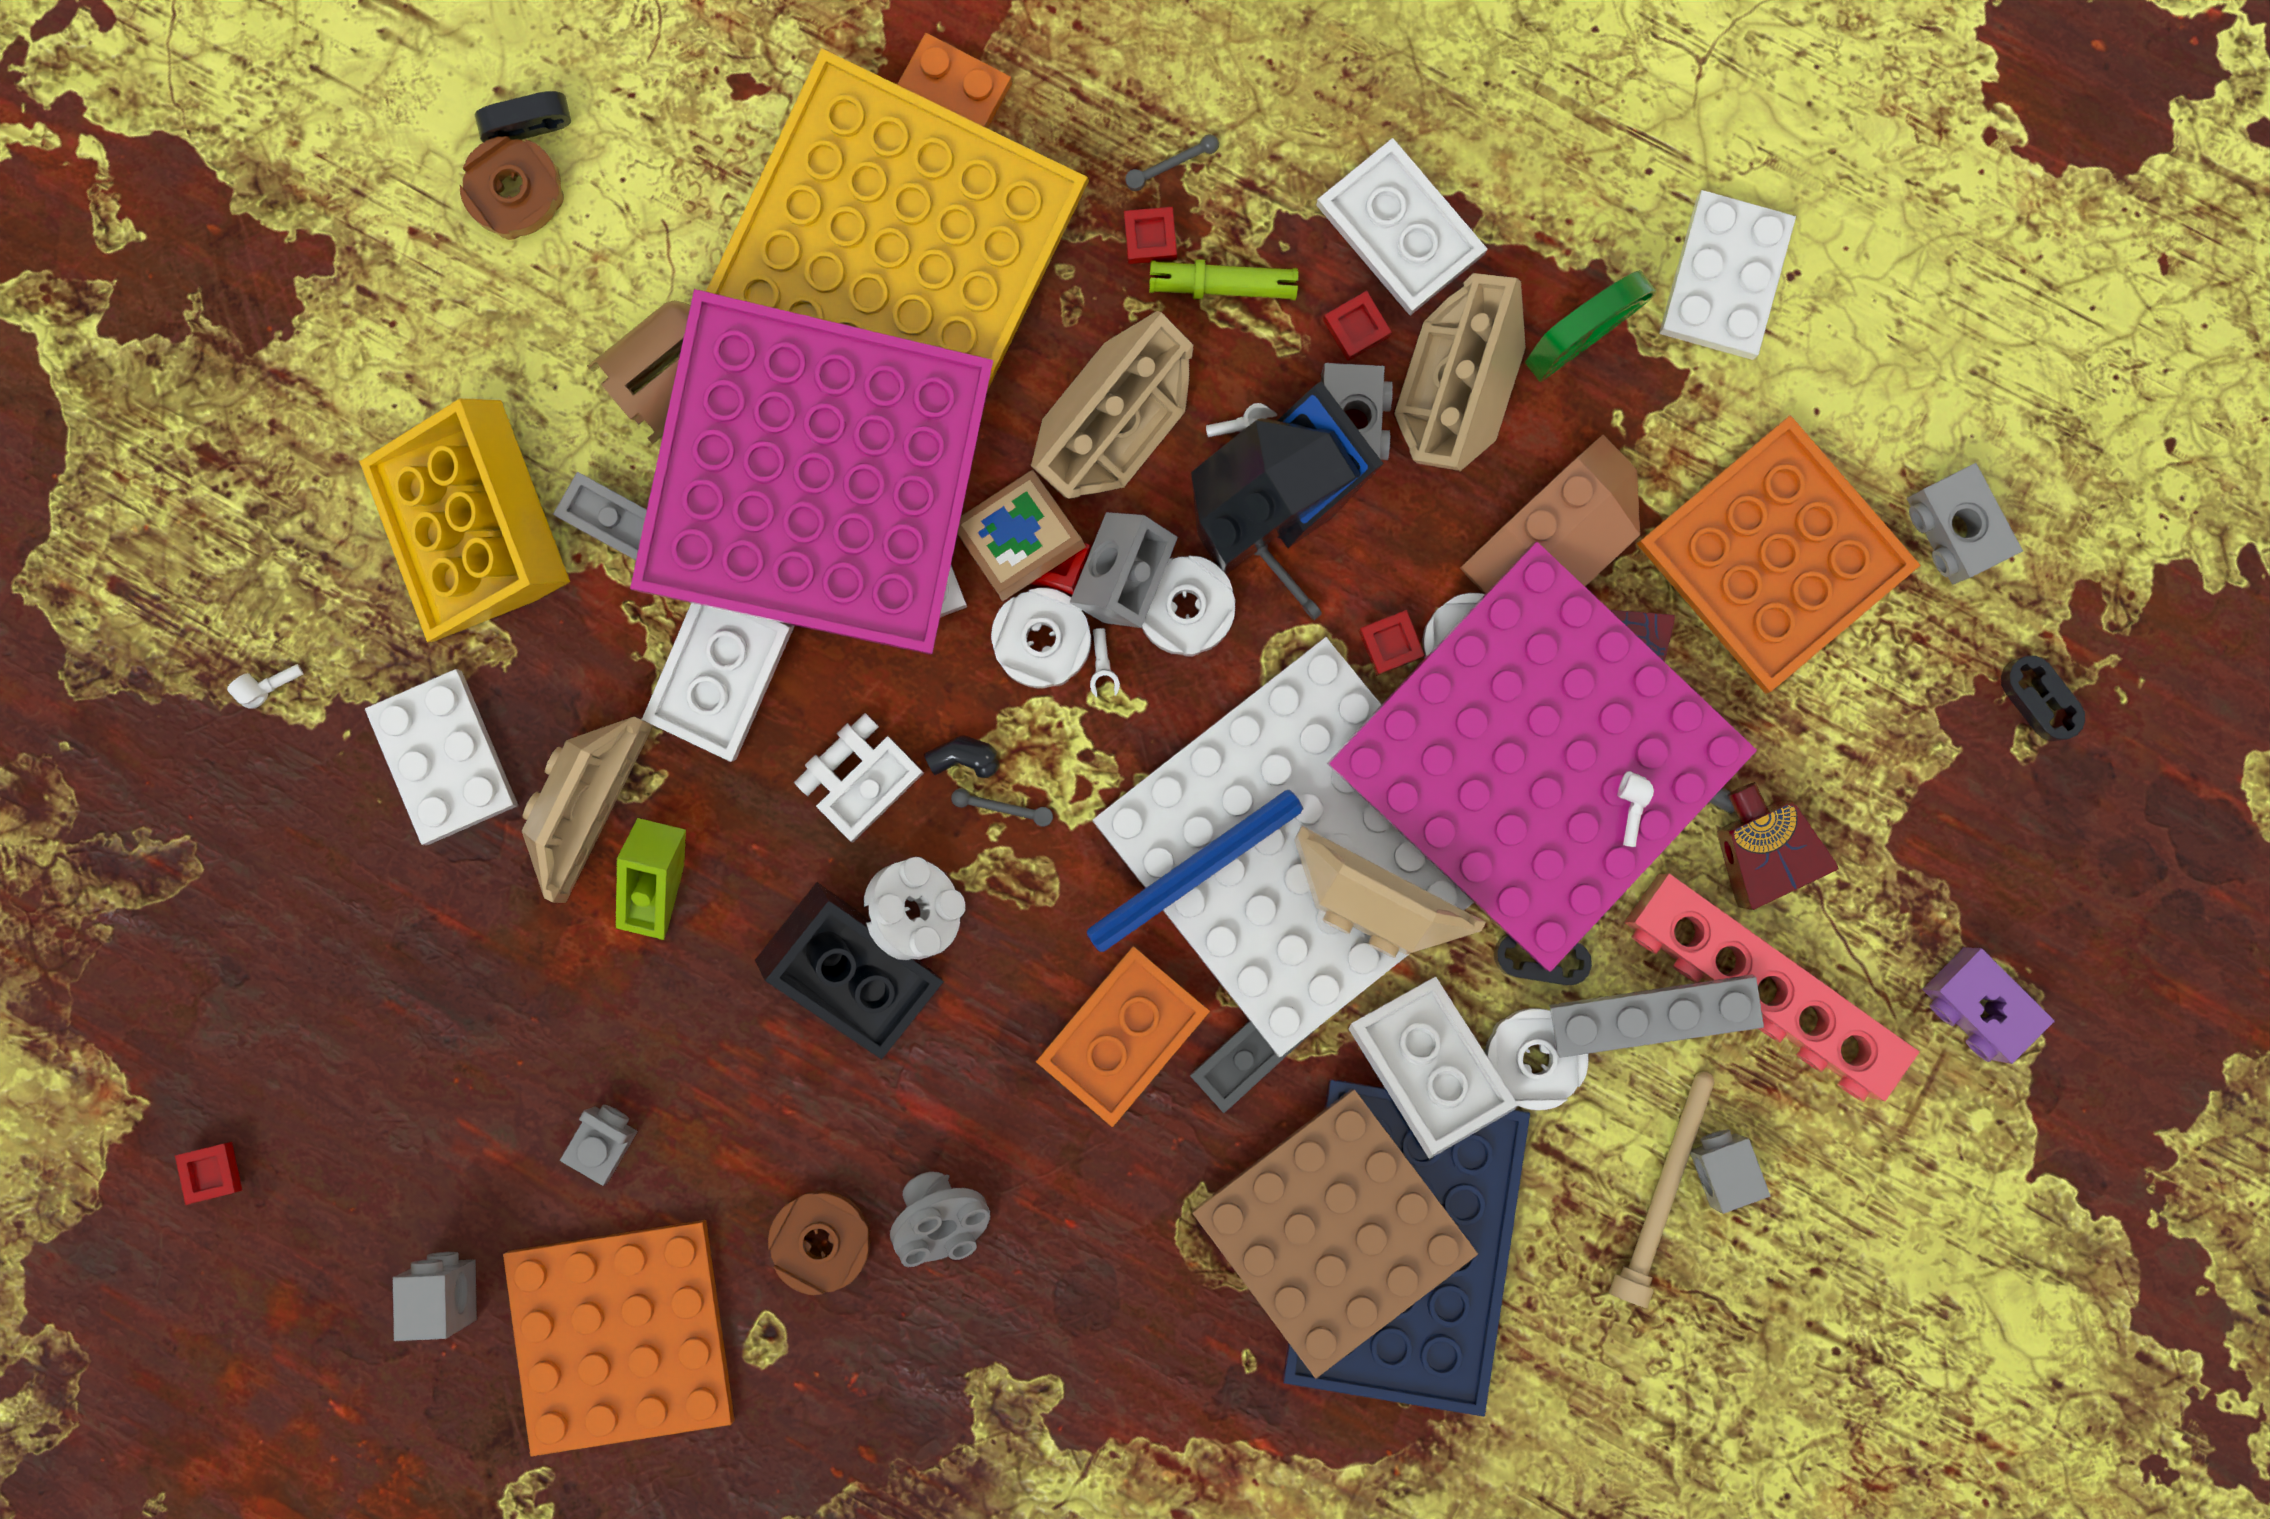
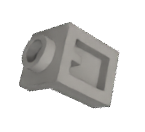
[560,1105,638,1186]

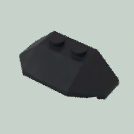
[1191,418,1361,574]

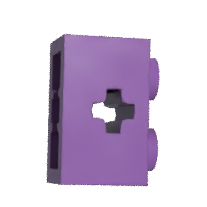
[1922,947,2054,1064]

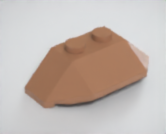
[1460,435,1640,594]

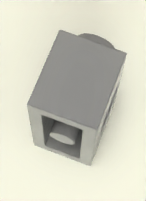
[1321,363,1392,474]
[1906,463,2023,585]
[1070,512,1178,628]
[393,1252,477,1341]

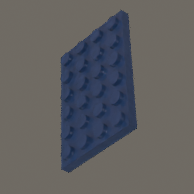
[1282,1079,1530,1417]

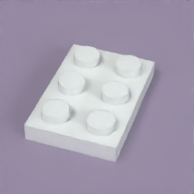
[1316,138,1487,316]
[1659,190,1796,360]
[642,603,795,762]
[365,669,519,845]
[1349,977,1518,1159]

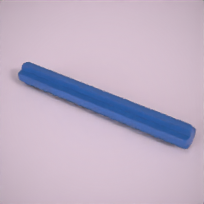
[1087,790,1303,952]

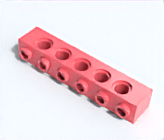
[1624,873,1919,1102]

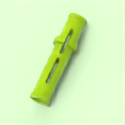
[1149,259,1298,301]

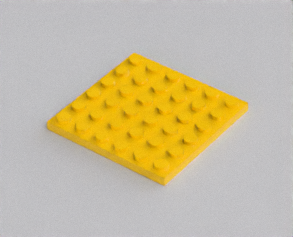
[706,48,1089,391]

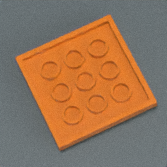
[1637,415,1921,694]
[503,1220,735,1456]

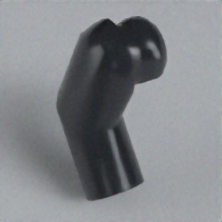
[924,735,1000,778]

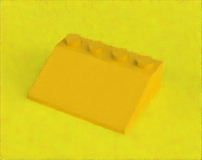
[359,398,570,642]

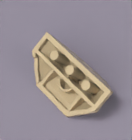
[1394,273,1526,471]
[1031,311,1193,499]
[522,717,653,903]
[1294,826,1486,958]

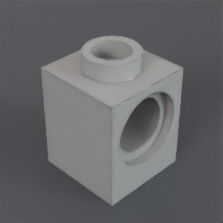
[1690,1129,1770,1214]

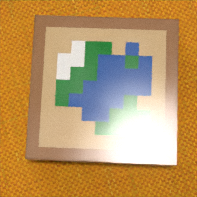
[957,470,1086,601]

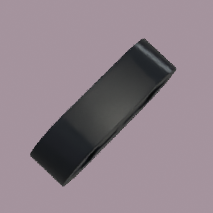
[474,91,571,142]
[2001,656,2085,741]
[1494,934,1592,985]

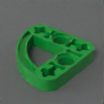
[1525,270,1657,382]

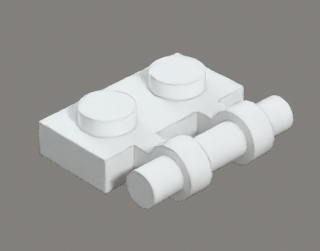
[794,713,924,842]

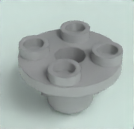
[890,1172,990,1267]

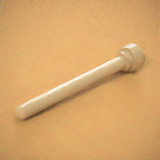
[1609,1071,1714,1309]

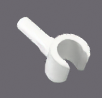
[1206,403,1277,437]
[1090,628,1120,698]
[227,664,304,709]
[1617,771,1654,847]

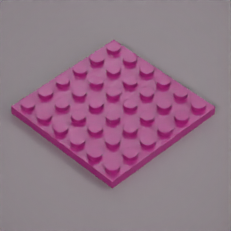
[630,289,993,654]
[1327,542,1757,972]

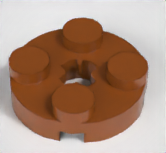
[460,136,564,240]
[768,1191,871,1295]

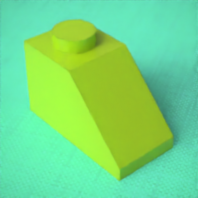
[616,818,686,940]

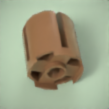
[587,300,690,444]

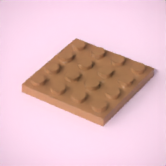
[1192,1088,1478,1379]

